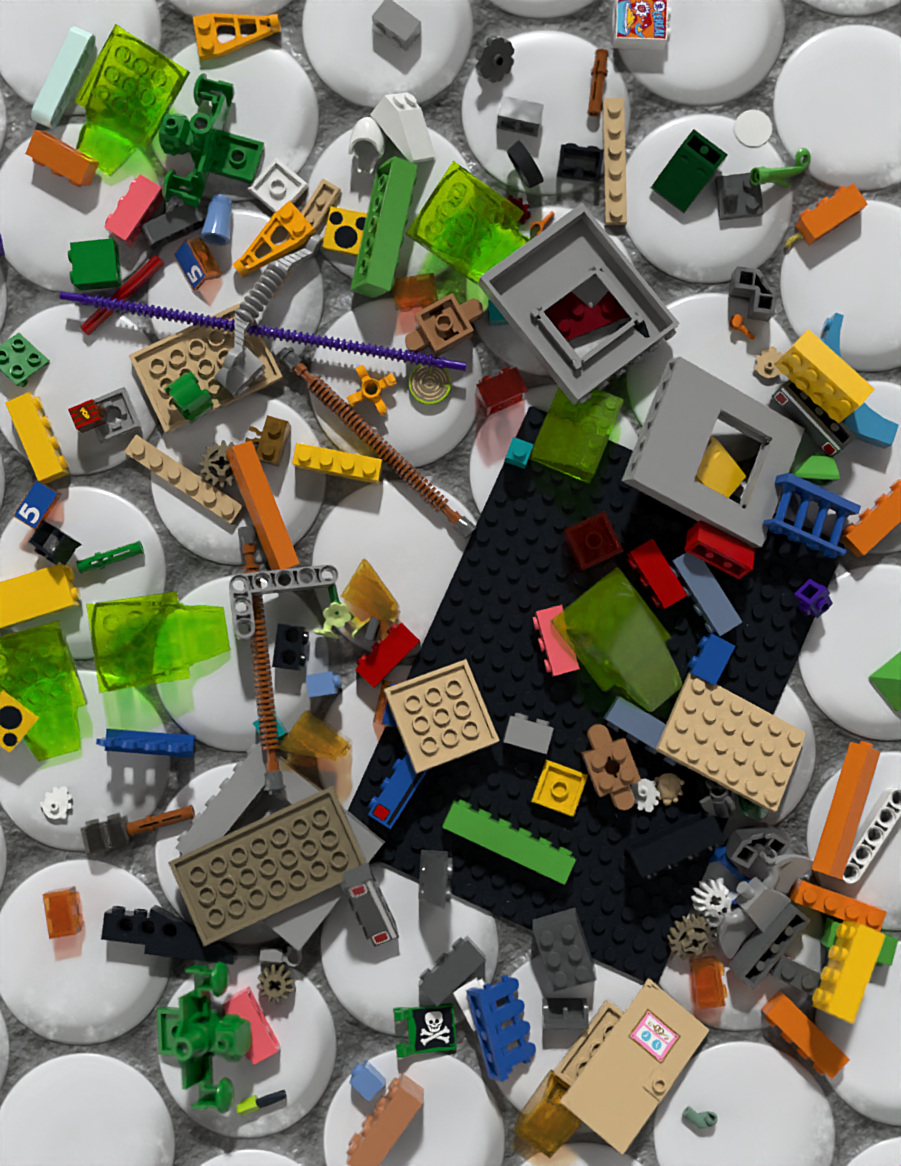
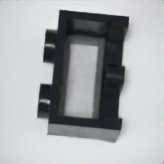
[556,143,604,183]
[29,520,82,565]

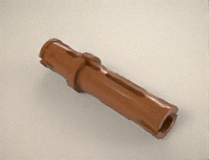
[587,49,609,117]
[127,805,195,837]

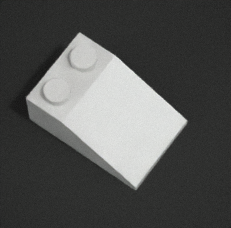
[370,92,436,163]

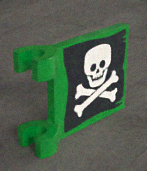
[393,1003,457,1058]

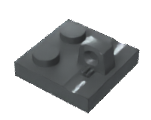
[715,173,764,220]

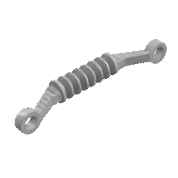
[223,234,323,372]

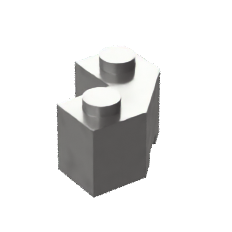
[729,266,778,322]
[725,822,791,869]

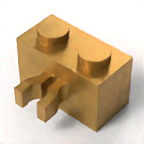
[245,415,291,467]

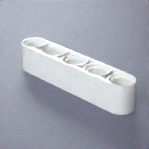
[842,787,901,883]

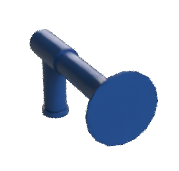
[709,845,751,907]

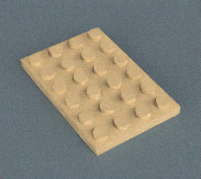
[129,301,284,434]
[655,673,806,813]

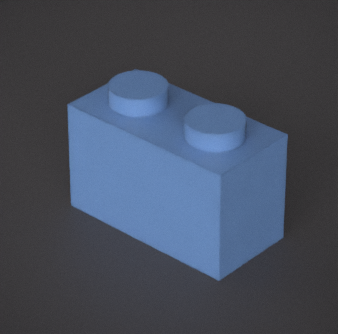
[305,671,342,697]

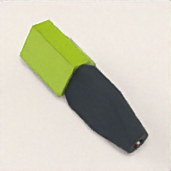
[236,1090,287,1117]

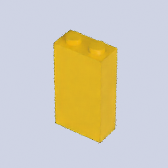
[0,563,81,629]

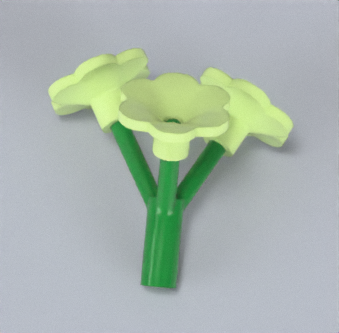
[313,585,370,639]

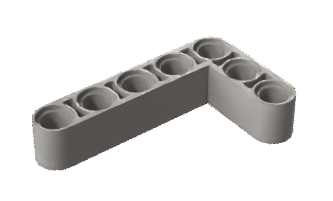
[229,565,338,641]

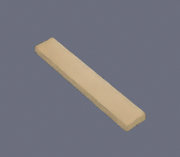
[258,178,341,298]

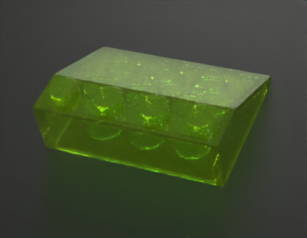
[529,387,624,483]

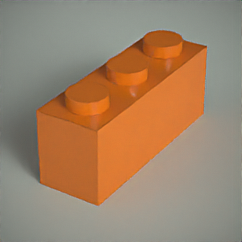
[25,130,100,187]
[795,183,868,246]

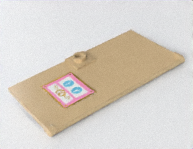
[560,978,709,1155]

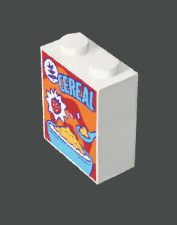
[613,0,671,50]

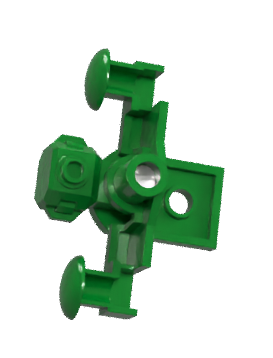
[159,73,265,208]
[157,962,252,1114]

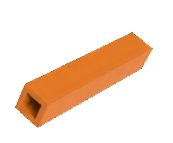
[225,440,300,570]
[811,741,881,880]

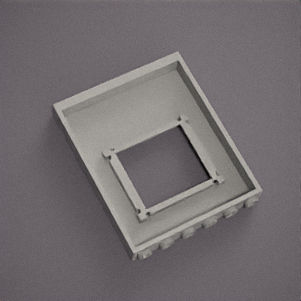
[478,203,680,406]
[622,356,805,548]
[175,742,385,951]

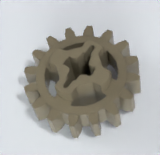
[199,440,236,488]
[667,914,717,961]

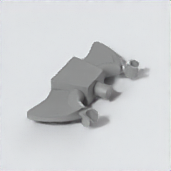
[706,847,813,959]

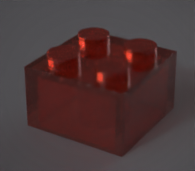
[475,367,527,417]
[562,511,623,572]

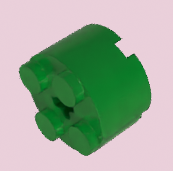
[164,371,214,424]

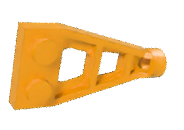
[193,13,281,61]
[232,201,316,278]

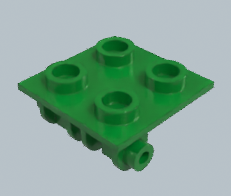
[0,332,50,387]

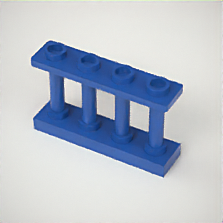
[763,473,861,558]

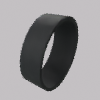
[507,140,544,188]

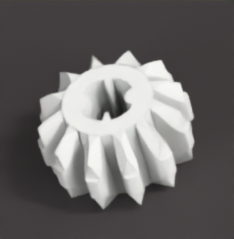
[691,878,731,918]

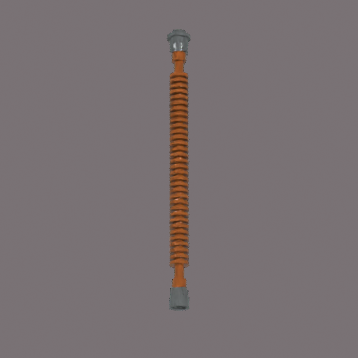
[277,347,477,539]
[238,526,286,795]

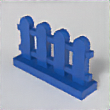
[96,728,196,758]
[466,975,536,1082]

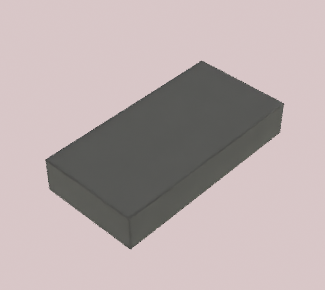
[364,617,381,641]

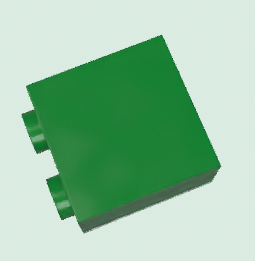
[68,238,123,292]

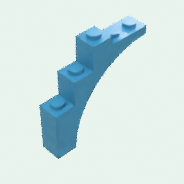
[820,313,899,449]

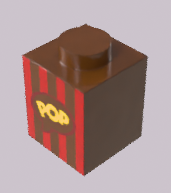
[68,399,107,433]

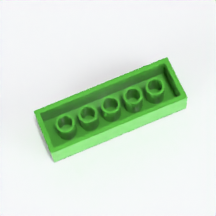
[350,156,418,298]

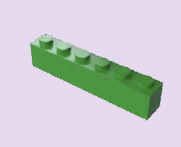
[442,799,576,885]

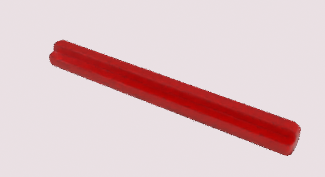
[80,255,164,335]

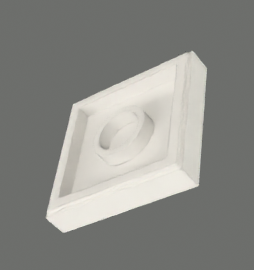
[248,157,308,213]

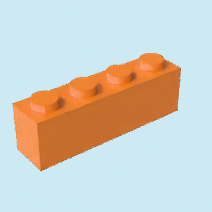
[840,479,901,557]
[788,878,887,932]
[761,990,850,1079]

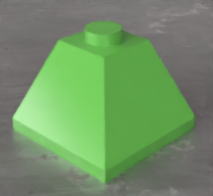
[791,453,840,486]
[869,651,901,711]

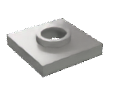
[93,387,142,444]

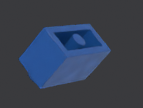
[687,634,735,685]

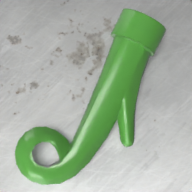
[750,148,811,188]

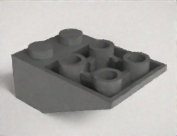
[418,850,452,908]

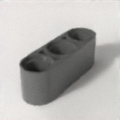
[141,204,205,249]

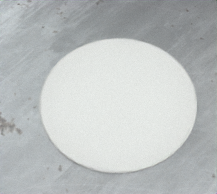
[734,110,772,147]

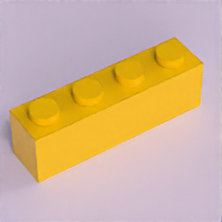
[5,392,69,485]
[292,443,383,484]

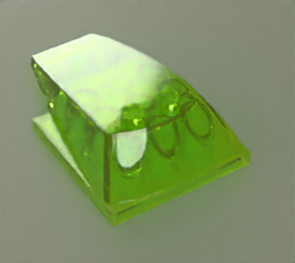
[74,24,190,176]
[406,161,530,285]
[550,567,683,712]
[86,591,230,693]
[0,620,88,762]

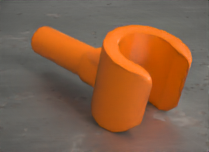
[530,211,555,236]
[729,314,755,341]

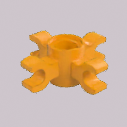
[346,364,397,416]

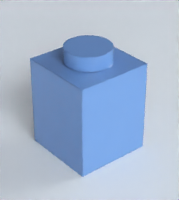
[349,1060,386,1102]

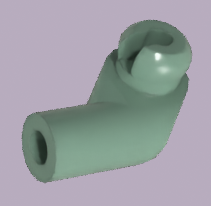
[682,1106,718,1129]

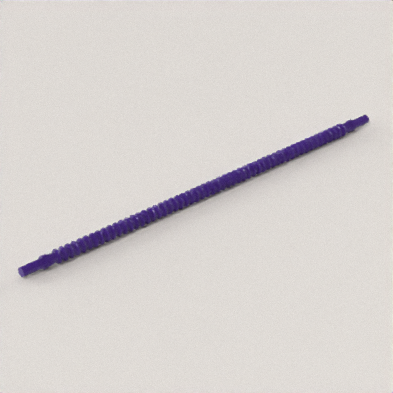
[60,291,467,371]

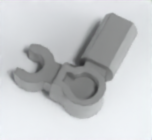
[259,944,303,967]

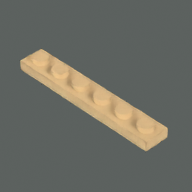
[602,98,627,225]
[124,435,244,524]

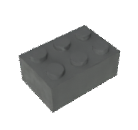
[533,908,597,992]

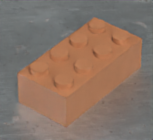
[346,1073,424,1166]

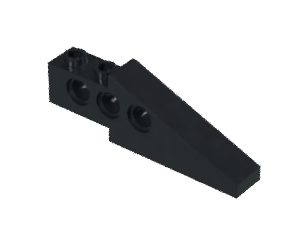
[101,905,238,965]

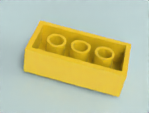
[774,329,875,423]
[812,921,885,1024]

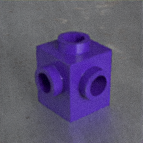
[795,579,833,619]

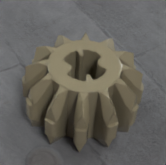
[257,964,295,1004]

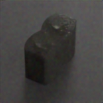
[80,812,133,854]

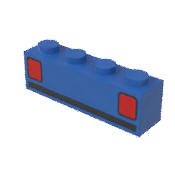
[368,747,428,829]

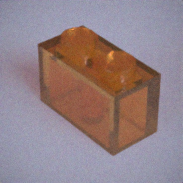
[392,273,438,312]
[42,886,84,939]
[689,956,728,1009]

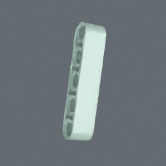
[31,26,96,129]

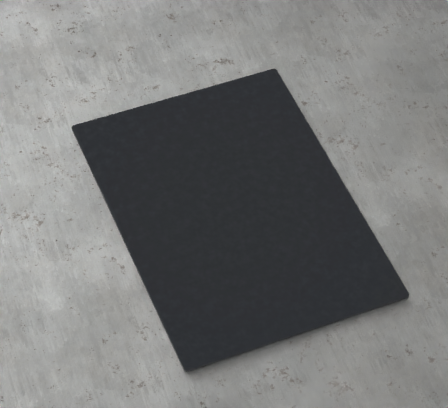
[348,406,845,985]

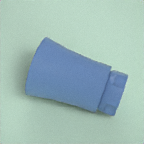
[200,194,232,246]

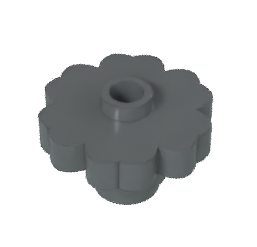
[475,35,515,83]

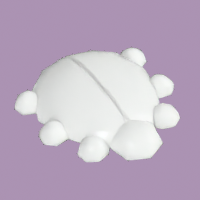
[631,779,660,812]
[40,786,72,819]

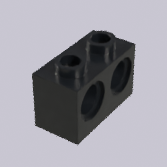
[272,623,309,671]

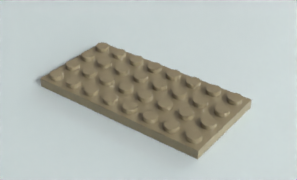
[168,786,367,946]

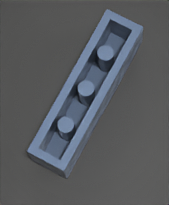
[669,552,742,636]
[603,696,683,767]

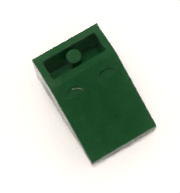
[651,129,728,213]

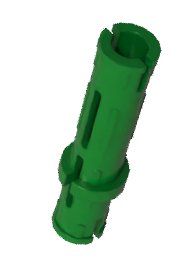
[76,540,144,574]

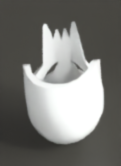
[348,117,387,174]

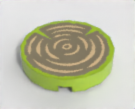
[409,364,451,405]

